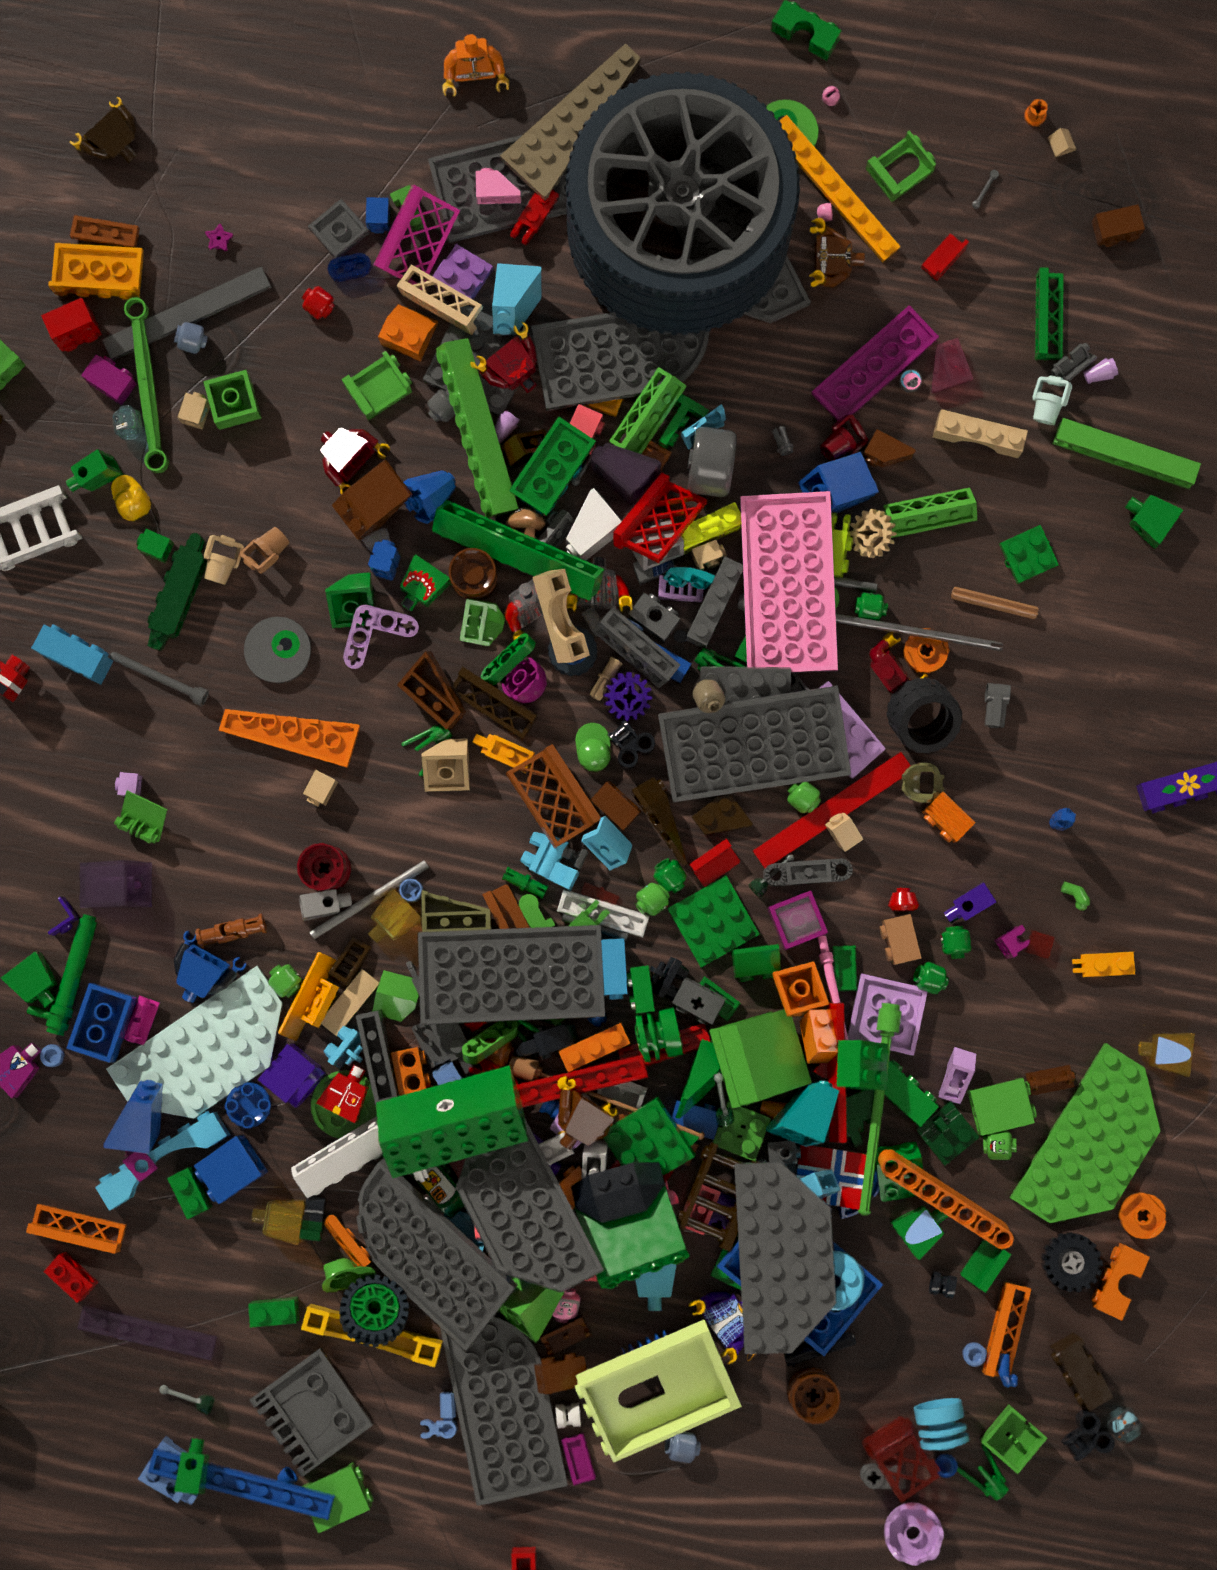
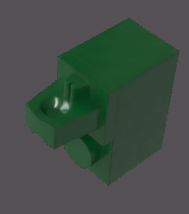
[846,1090,883,1148]

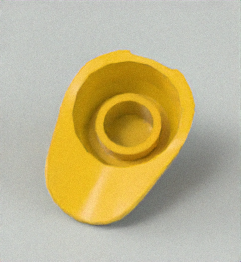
[111,475,151,521]

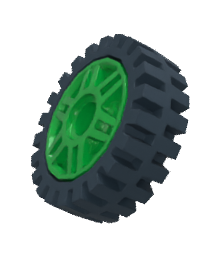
[339,1275,409,1347]

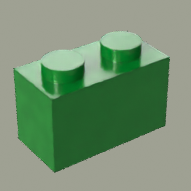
[167,1166,213,1220]
[248,1297,300,1328]

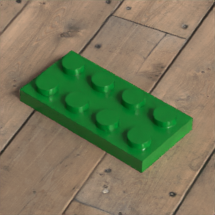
[509,417,596,516]

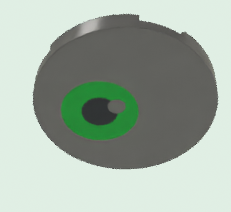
[244,617,311,684]

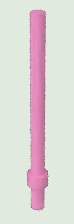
[818,936,848,1040]

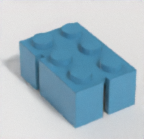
[31,624,113,685]

